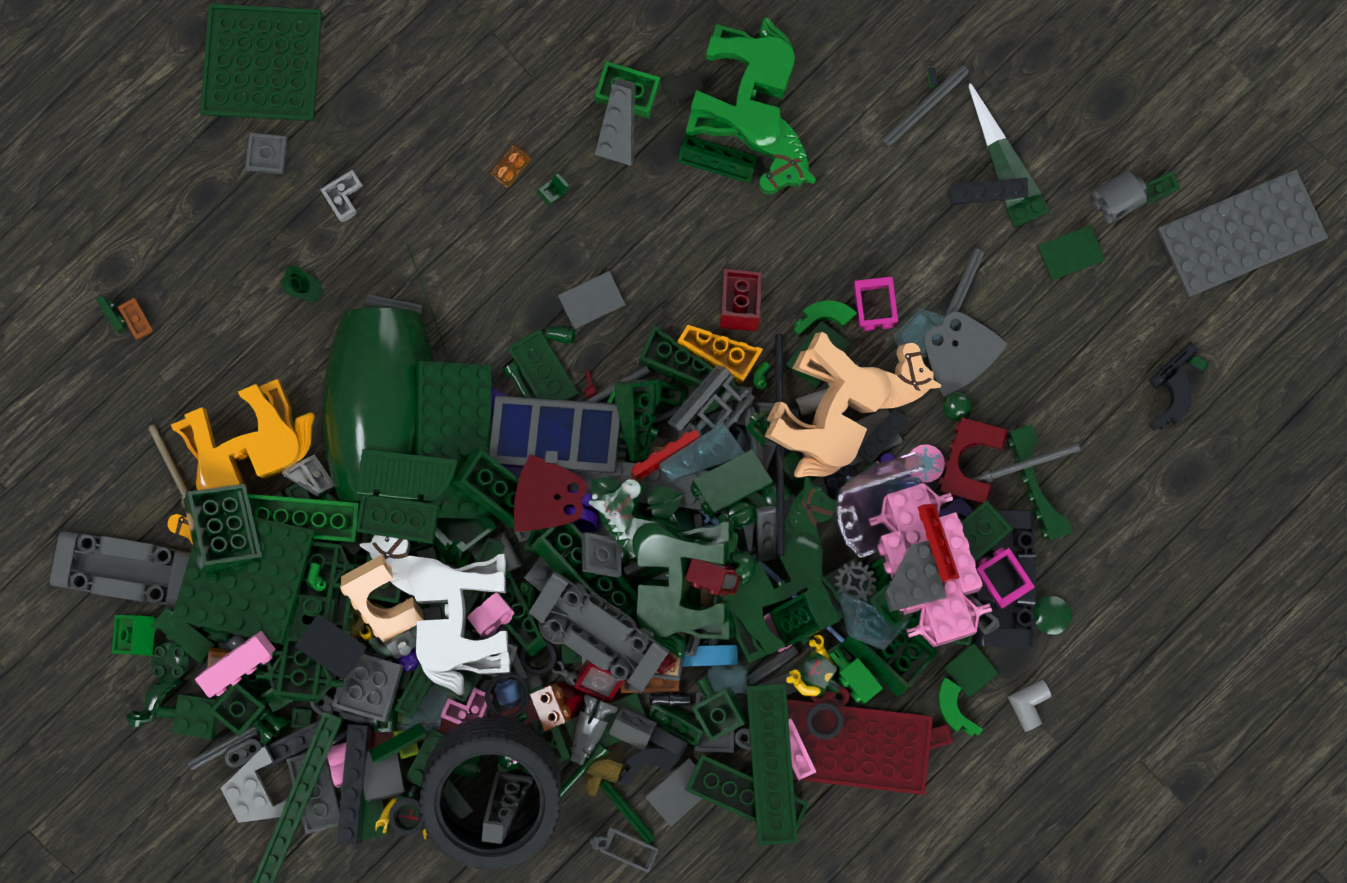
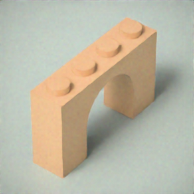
[340,555,424,643]

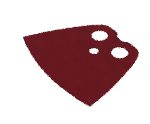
[514,455,587,532]

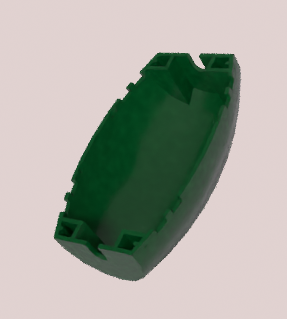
[322,307,434,503]

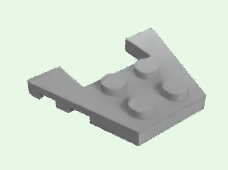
[221,745,287,823]

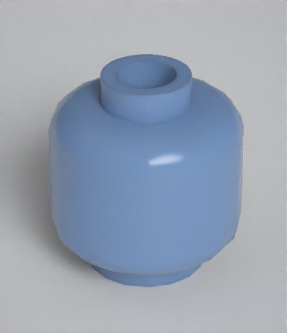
[494,677,522,708]

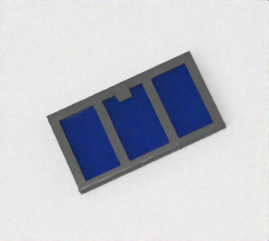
[489,396,620,473]

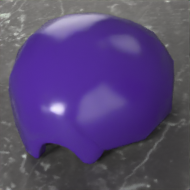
[395,648,420,672]

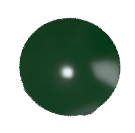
[1033,596,1072,635]
[151,642,189,681]

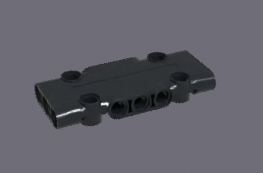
[975,510,1036,647]

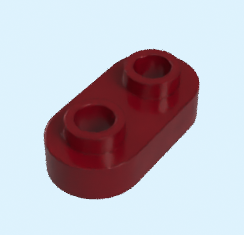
[811,687,850,706]

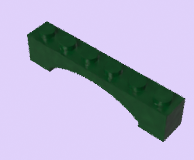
[1006,424,1073,541]

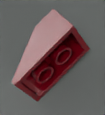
[719,269,762,331]

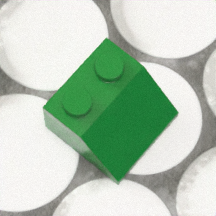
[112,615,156,656]

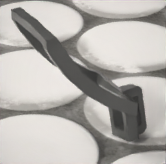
[590,828,659,873]

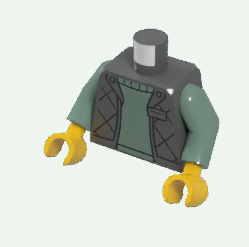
[359,599,417,659]

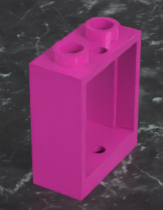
[853,277,898,331]
[976,547,1035,609]

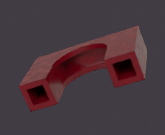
[938,418,1008,505]

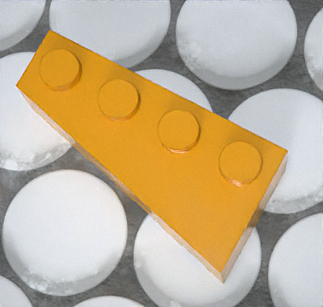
[677,325,763,386]

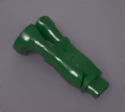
[251,706,291,746]

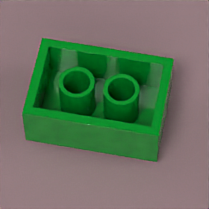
[594,61,660,118]

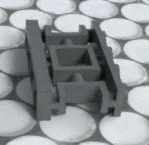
[668,364,755,455]

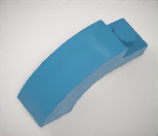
[682,645,738,667]

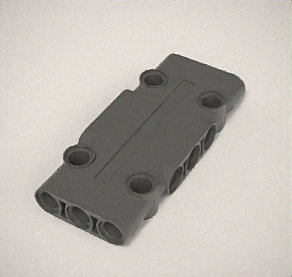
[50,531,191,606]
[529,571,670,692]

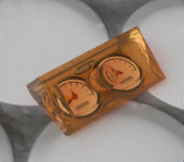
[490,145,531,188]

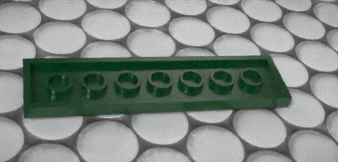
[869,500,1013,630]
[746,684,798,846]

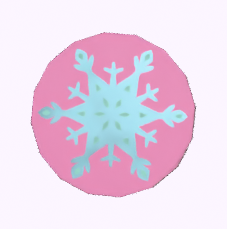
[906,444,945,483]

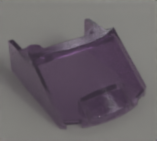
[836,452,925,558]

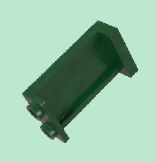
[690,449,773,519]

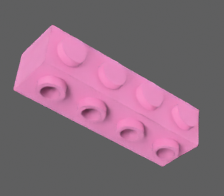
[195,631,275,698]

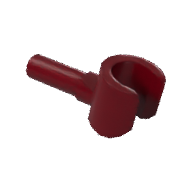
[584,371,597,399]

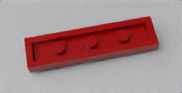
[631,429,700,479]
[917,503,960,582]

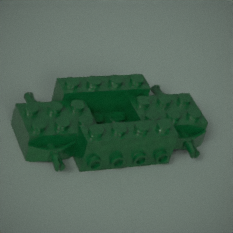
[256,542,362,703]

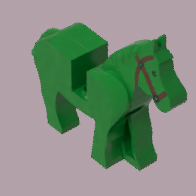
[686,17,816,195]

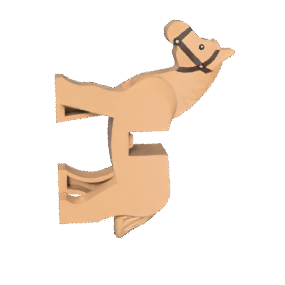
[765,332,941,478]

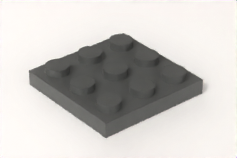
[332,654,404,722]

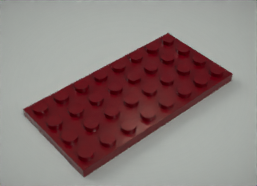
[787,700,933,795]

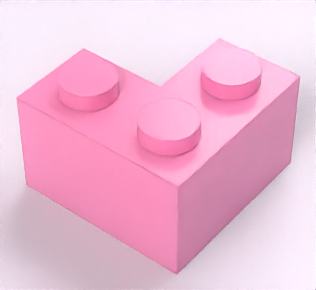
[440,688,494,725]

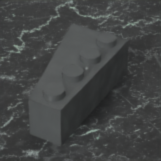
[595,78,635,166]
[482,772,535,844]

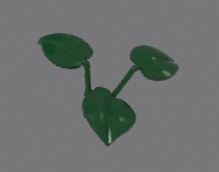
[591,478,682,563]

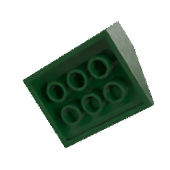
[183,484,262,573]
[841,607,938,697]

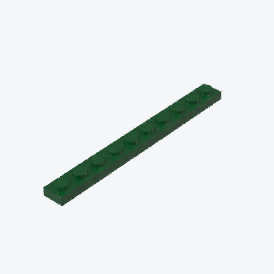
[395,537,505,719]
[252,711,343,883]

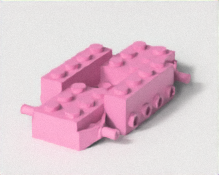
[869,483,992,647]

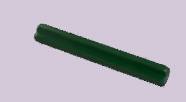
[599,779,655,844]

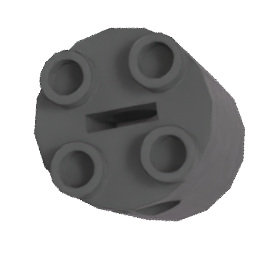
[1092,171,1147,224]

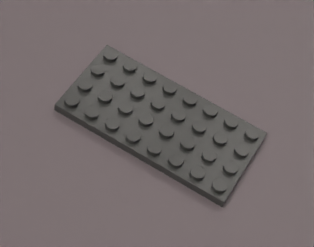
[1157,170,1328,298]

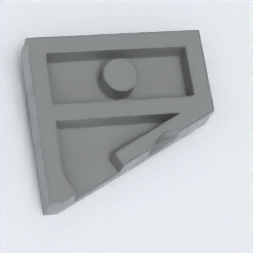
[282,454,334,497]

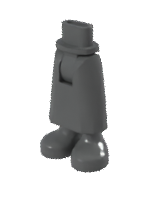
[570,694,619,765]

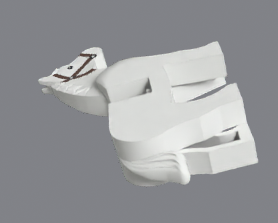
[360,535,511,695]

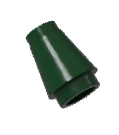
[546,326,575,345]

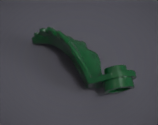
[126,679,185,727]

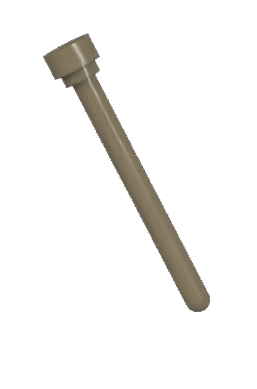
[148,425,188,509]

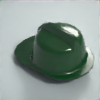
[280,266,323,302]
[721,492,767,530]

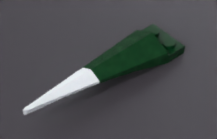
[969,84,1050,228]

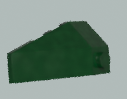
[614,379,660,461]

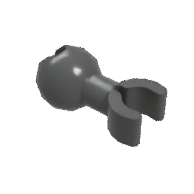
[551,661,578,687]

